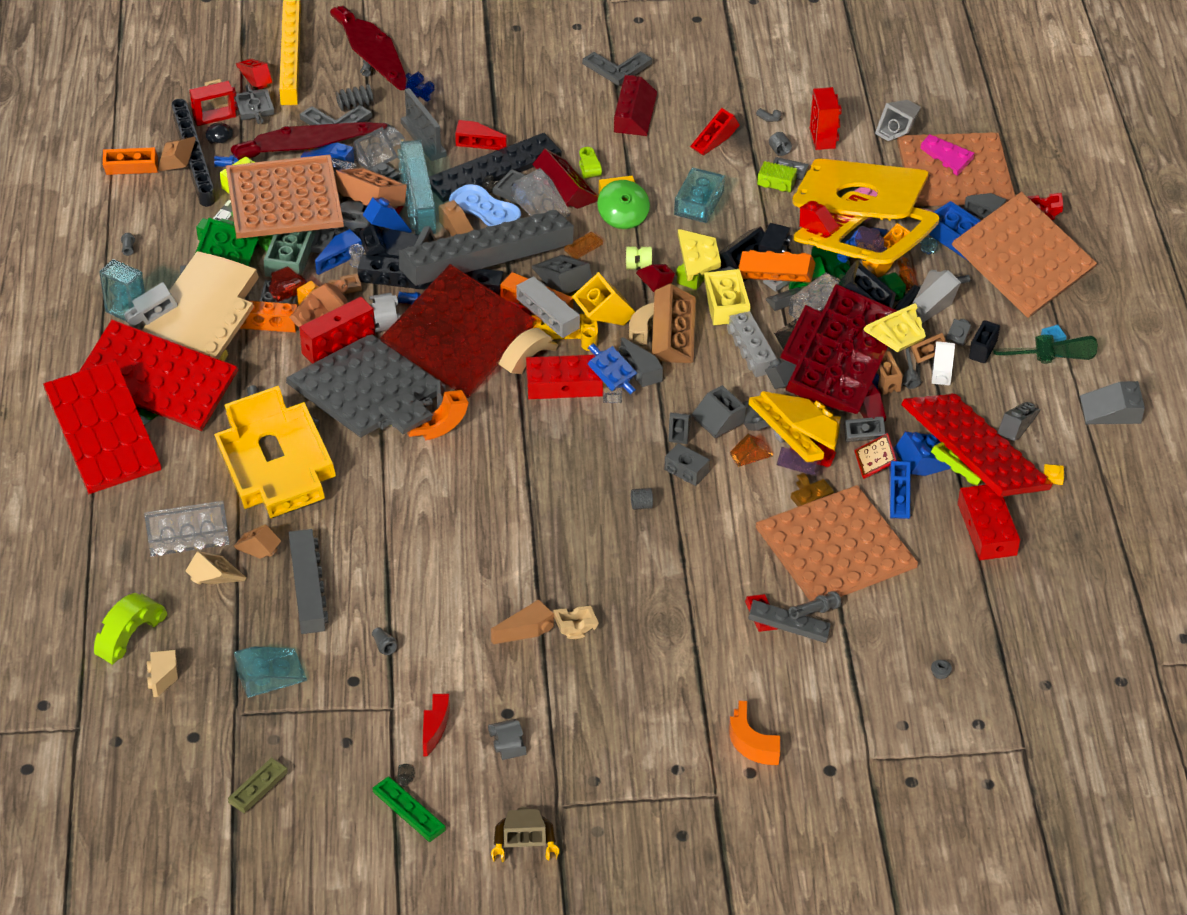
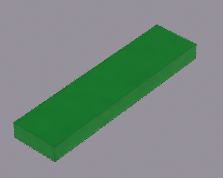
[372,776,446,842]

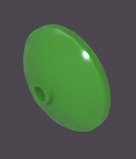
[597,180,650,229]

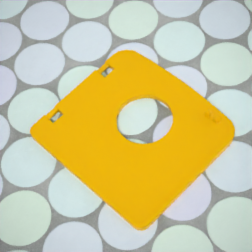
[792,159,928,221]

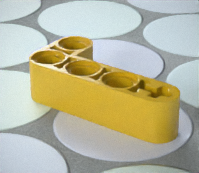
[525,314,598,351]

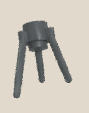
[901,347,922,389]

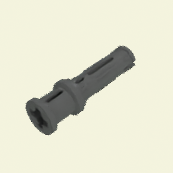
[789,591,841,619]

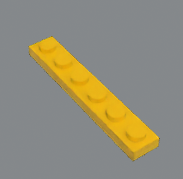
[748,395,824,462]

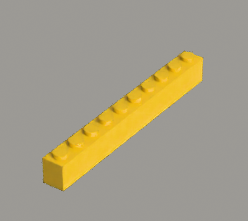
[279,0,301,105]

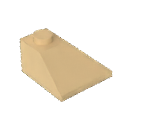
[186,551,247,584]

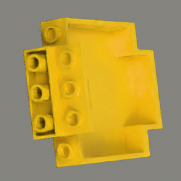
[214,386,336,518]

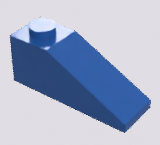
[301,143,354,170]
[363,197,412,233]
[315,229,363,275]
[889,461,910,519]

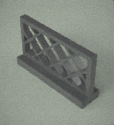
[401,88,447,161]

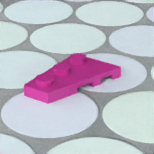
[920,134,974,176]

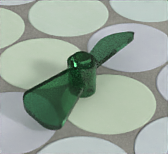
[993,335,1098,364]

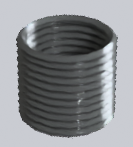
[769,132,792,156]
[631,488,653,510]

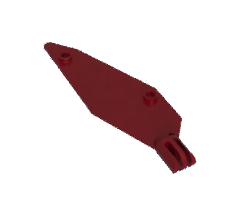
[330,5,406,90]
[231,122,387,160]

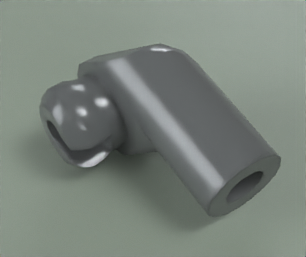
[756,108,782,122]

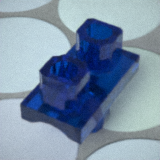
[405,71,435,102]

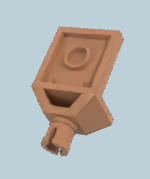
[289,280,348,327]

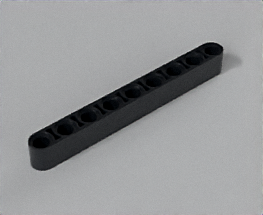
[172,99,215,207]

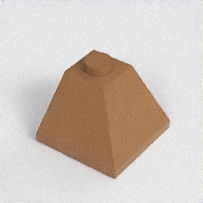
[158,137,196,171]

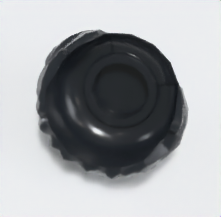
[205,122,233,144]

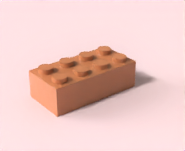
[335,168,407,209]

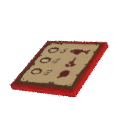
[854,433,897,479]

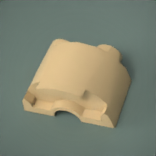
[553,606,599,639]

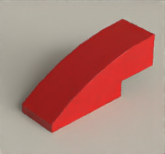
[423,694,450,756]

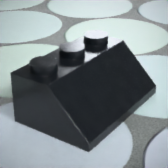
[719,226,765,282]
[838,260,896,308]

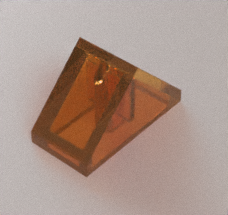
[730,433,773,467]

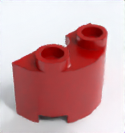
[1027,193,1063,220]

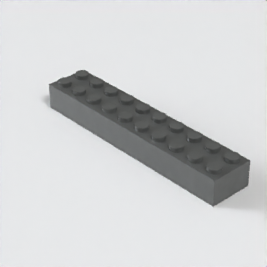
[399,210,574,286]

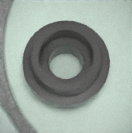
[931,660,952,679]

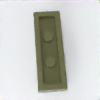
[228,758,288,814]

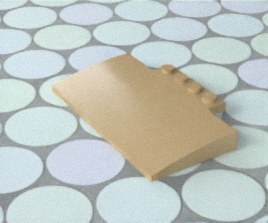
[142,251,259,359]

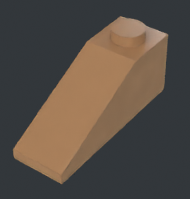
[439,200,473,236]
[491,599,554,644]

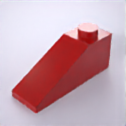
[236,58,272,89]
[690,108,740,156]
[455,120,507,150]

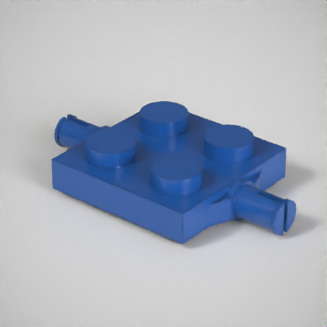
[587,343,637,395]

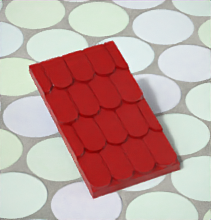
[43,360,161,495]

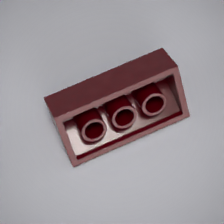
[614,75,657,136]
[532,149,599,209]

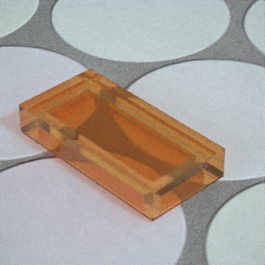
[564,232,603,259]

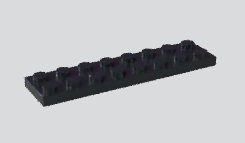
[426,133,562,202]

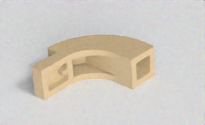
[629,303,654,344]
[498,328,558,374]

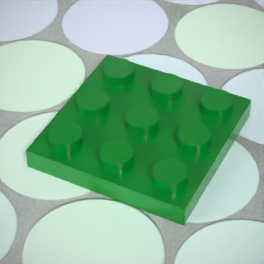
[195,217,259,266]

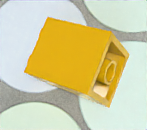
[572,272,635,326]

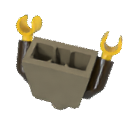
[491,807,559,862]

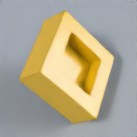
[1043,464,1064,485]

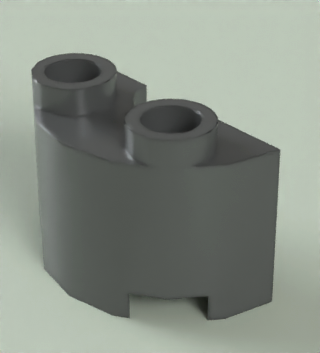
[488,719,527,760]

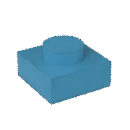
[1041,325,1067,346]

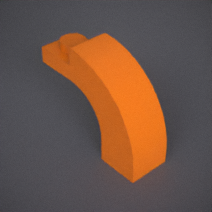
[407,390,469,440]
[729,701,780,765]

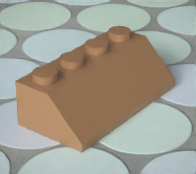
[652,284,696,363]

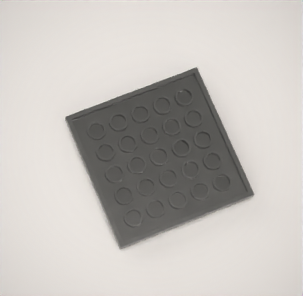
[286,335,446,437]

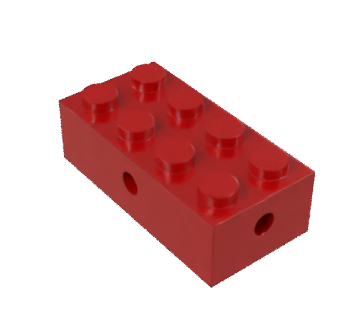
[299,297,375,364]
[526,355,603,399]
[958,485,1020,561]

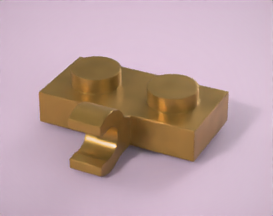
[791,473,834,507]

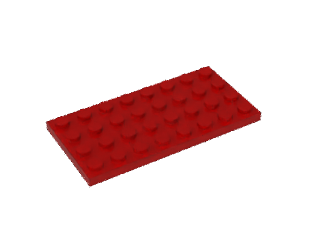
[79,319,238,431]
[901,393,1053,497]

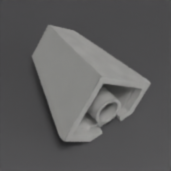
[875,100,921,141]
[913,270,961,323]

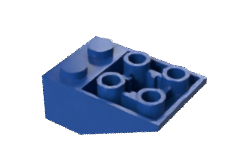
[894,432,951,476]

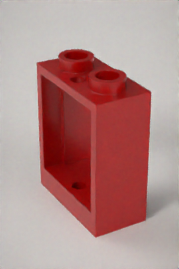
[189,81,238,126]

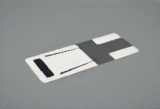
[213,200,232,221]

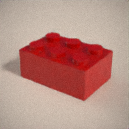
[809,87,842,150]

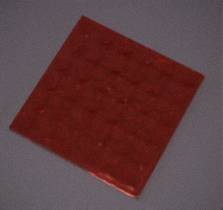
[381,264,537,398]

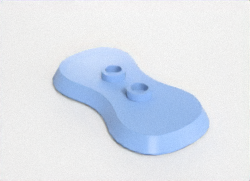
[449,184,521,226]

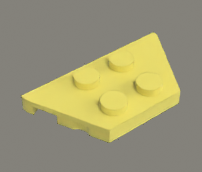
[678,229,721,281]
[864,303,926,352]

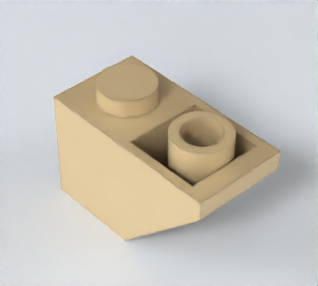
[147,650,178,697]

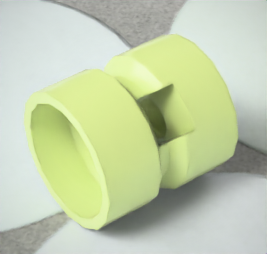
[626,246,652,270]

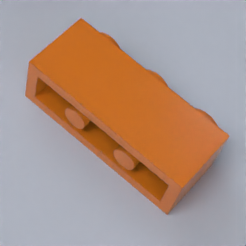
[102,147,158,175]

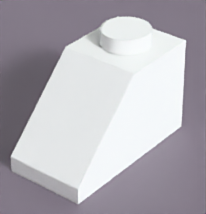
[931,341,955,385]

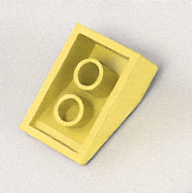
[704,269,750,325]

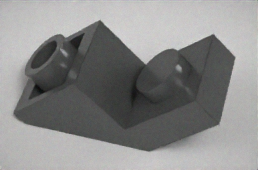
[742,401,770,431]

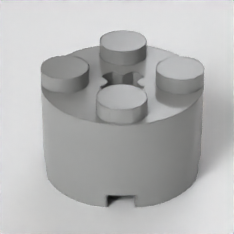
[369,292,401,332]

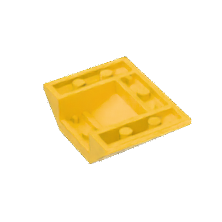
[760,391,837,449]

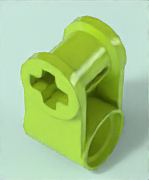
[579,147,602,179]

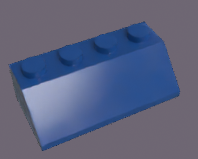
[929,201,980,261]

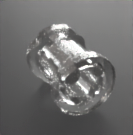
[349,244,365,268]

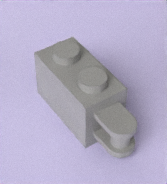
[124,282,178,326]

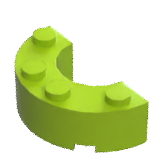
[94,593,167,665]

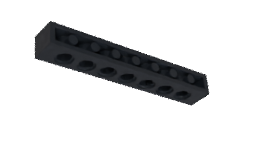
[358,254,503,299]

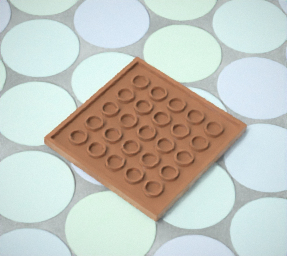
[897,132,1015,206]
[226,155,344,239]
[952,191,1097,318]
[756,485,918,601]

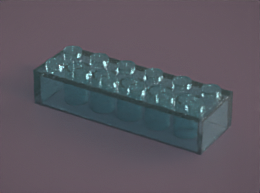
[397,140,436,235]

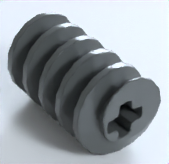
[336,84,373,111]

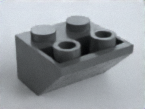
[692,385,746,438]

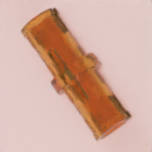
[897,257,915,290]

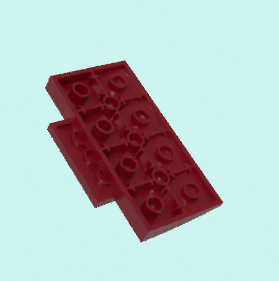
[780,284,897,414]

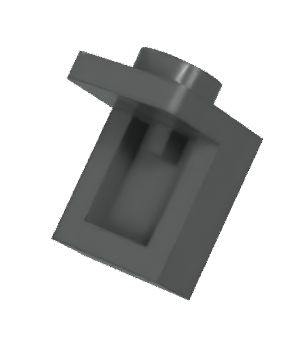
[946,319,973,346]

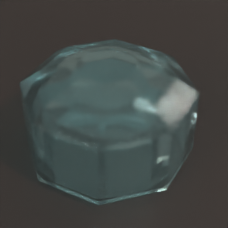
[920,238,938,254]

